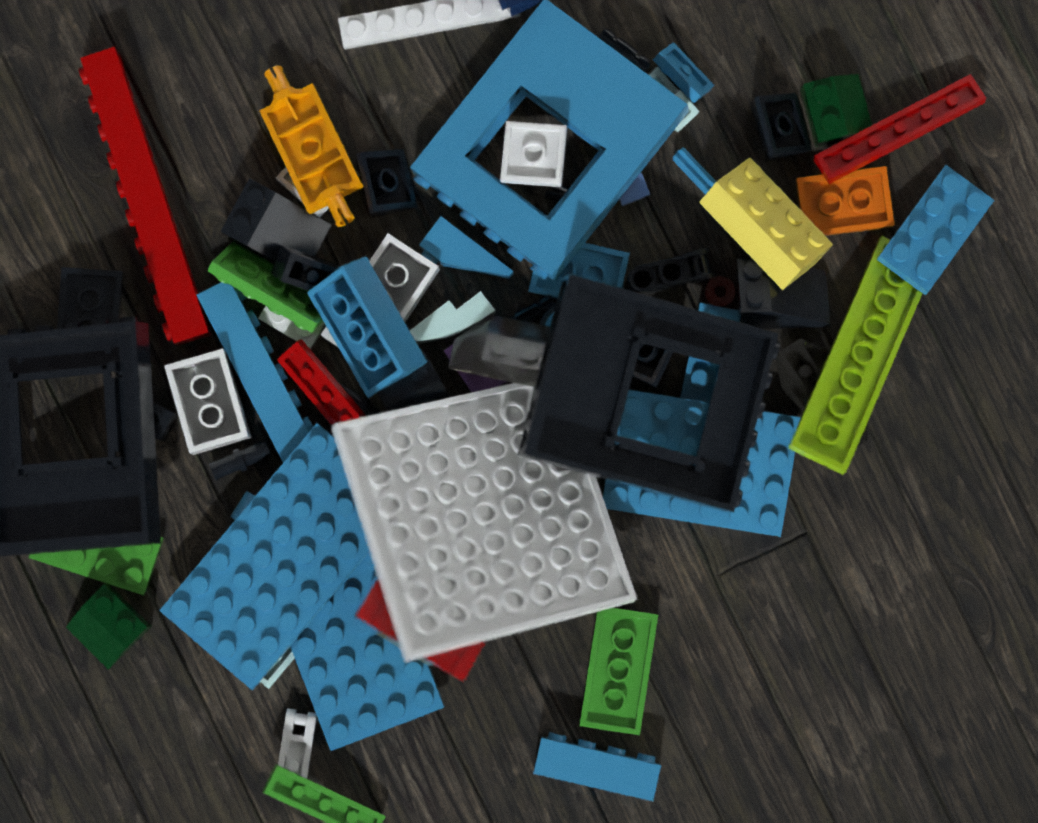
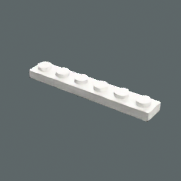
[338,0,520,50]

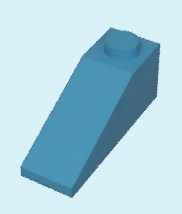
[419,216,513,279]

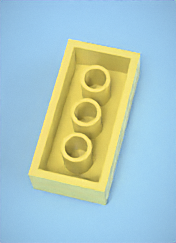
[699,158,833,290]

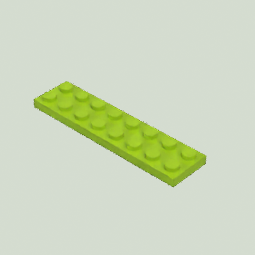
[788,236,923,475]

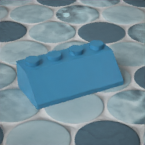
[307,256,427,398]

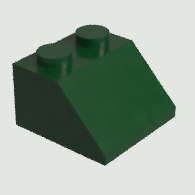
[800,74,872,147]
[66,584,152,670]

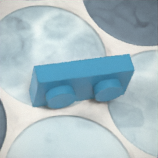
[653,42,715,103]

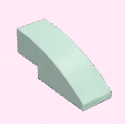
[410,291,496,344]

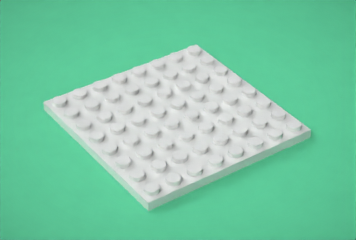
[332,378,637,662]

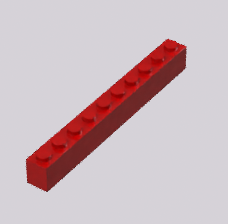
[78,47,212,346]

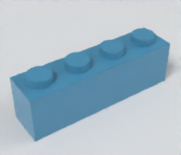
[533,732,661,801]

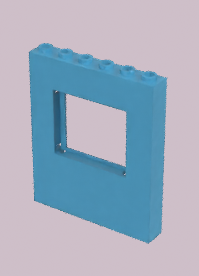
[410,0,689,281]

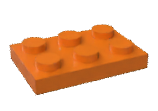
[796,166,895,236]

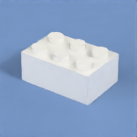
[164,349,252,455]

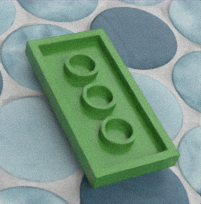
[208,241,323,333]
[29,537,164,596]
[579,608,658,736]

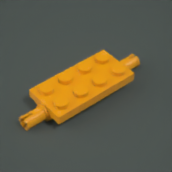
[259,65,364,227]

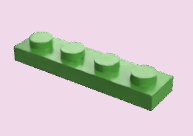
[262,764,386,823]

